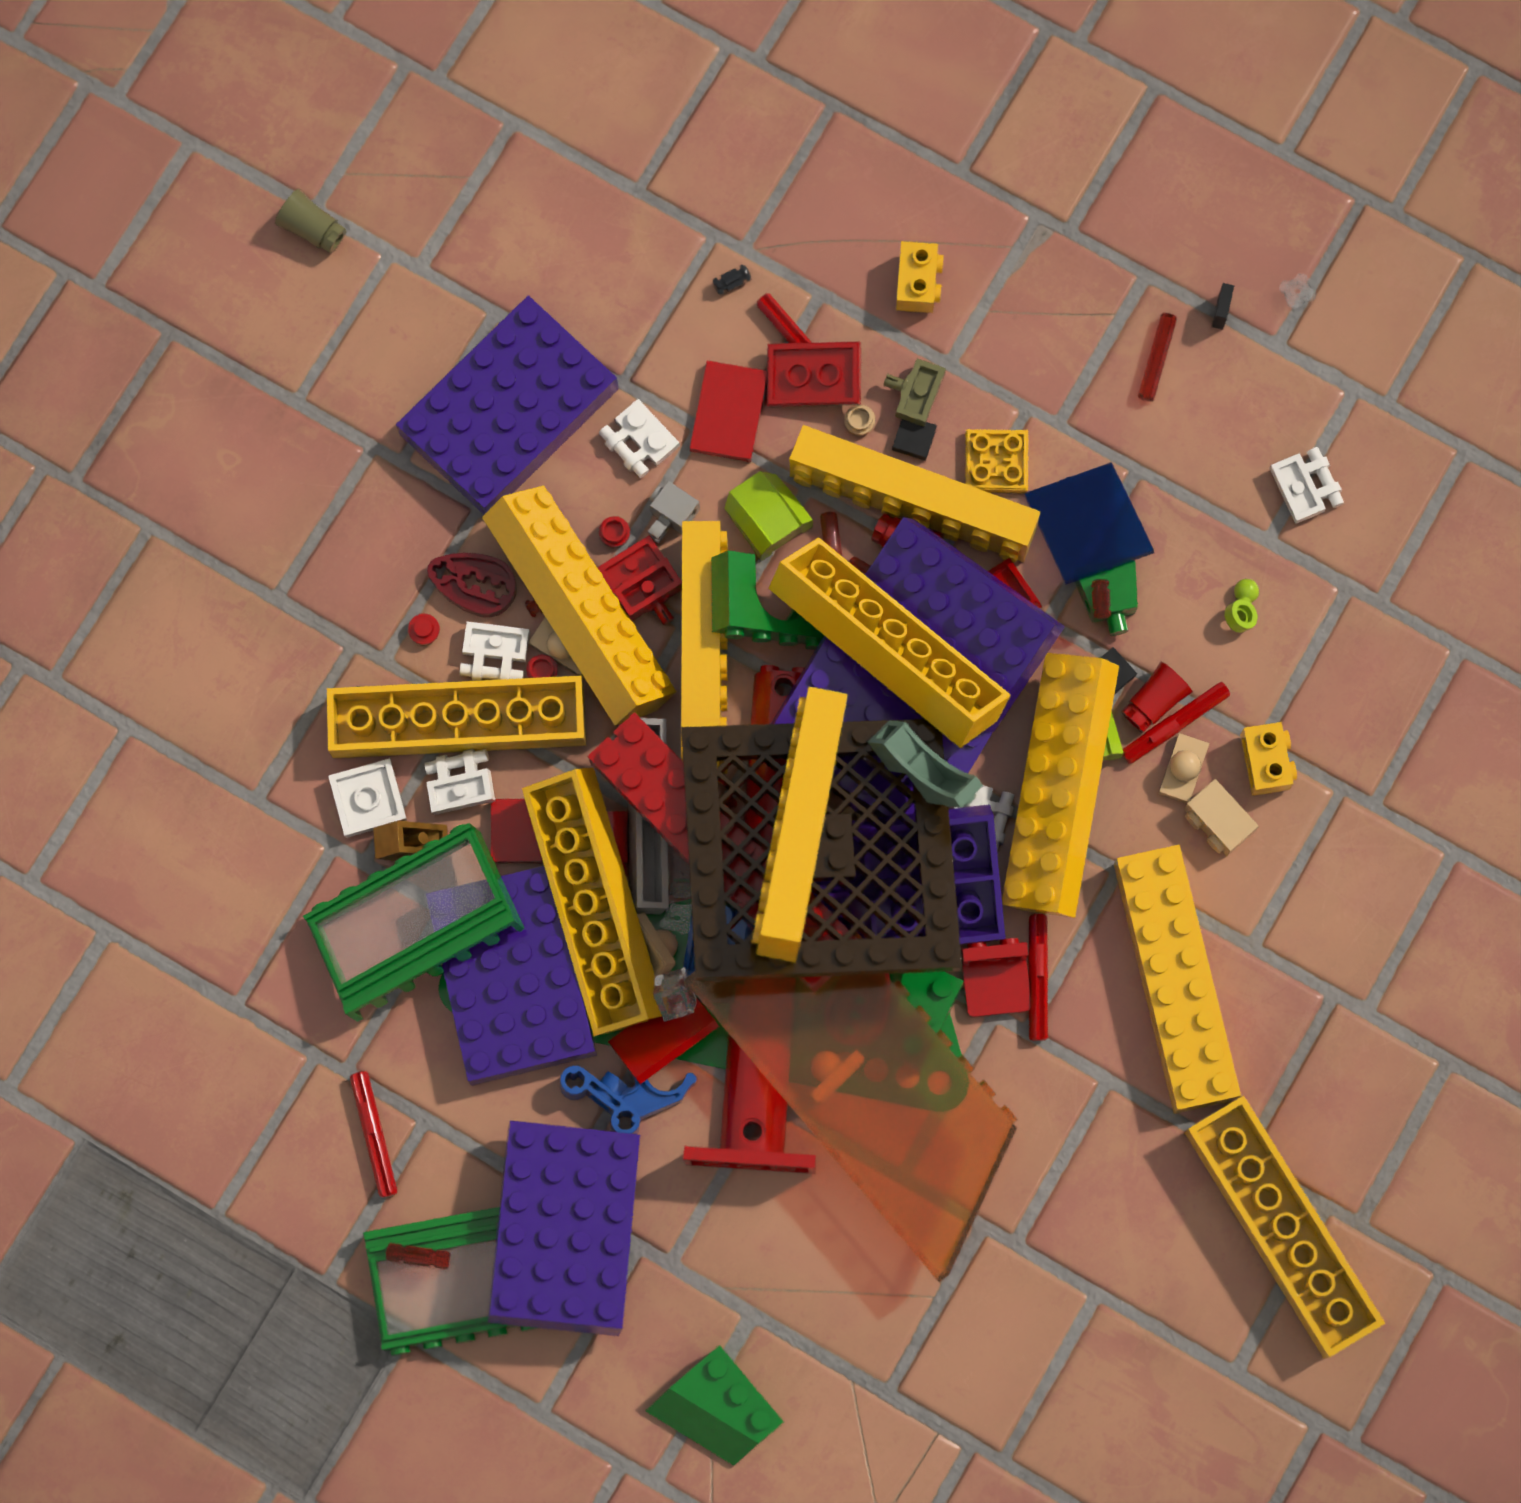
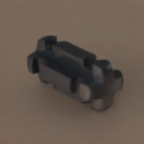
[713,265,751,295]

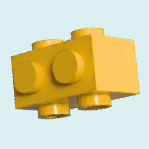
[896,241,944,313]
[1240,722,1297,796]

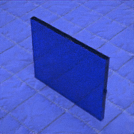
[1024,462,1154,585]

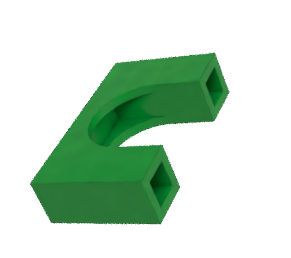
[711,550,824,650]

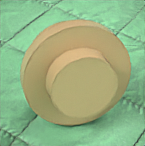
[844,405,875,436]

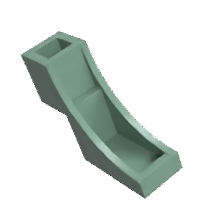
[868,720,983,808]

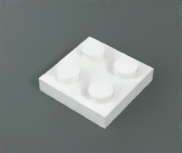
[328,758,407,838]

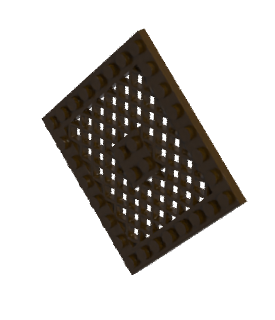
[681,719,962,981]

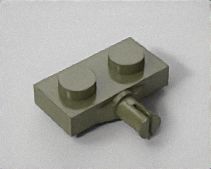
[883,358,946,427]

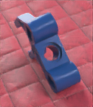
[560,1065,697,1134]

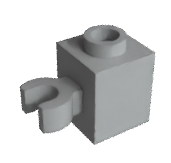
[648,481,700,543]

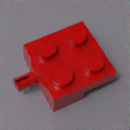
[597,535,682,626]

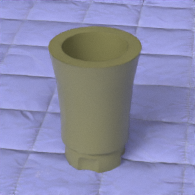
[275,189,347,253]

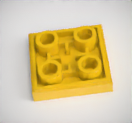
[965,429,1028,493]

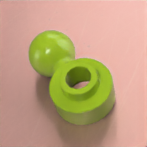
[1225,579,1259,633]

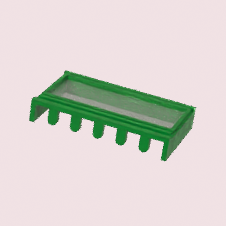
[303,823,525,1022]
[363,1207,539,1356]

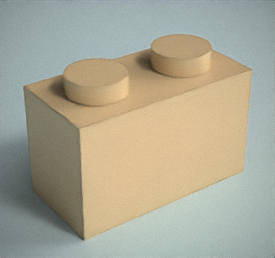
[1184,779,1259,856]

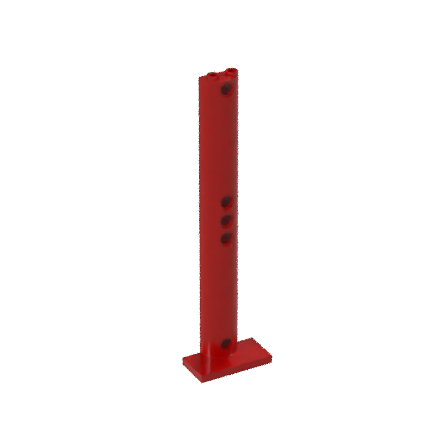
[683,665,816,1174]

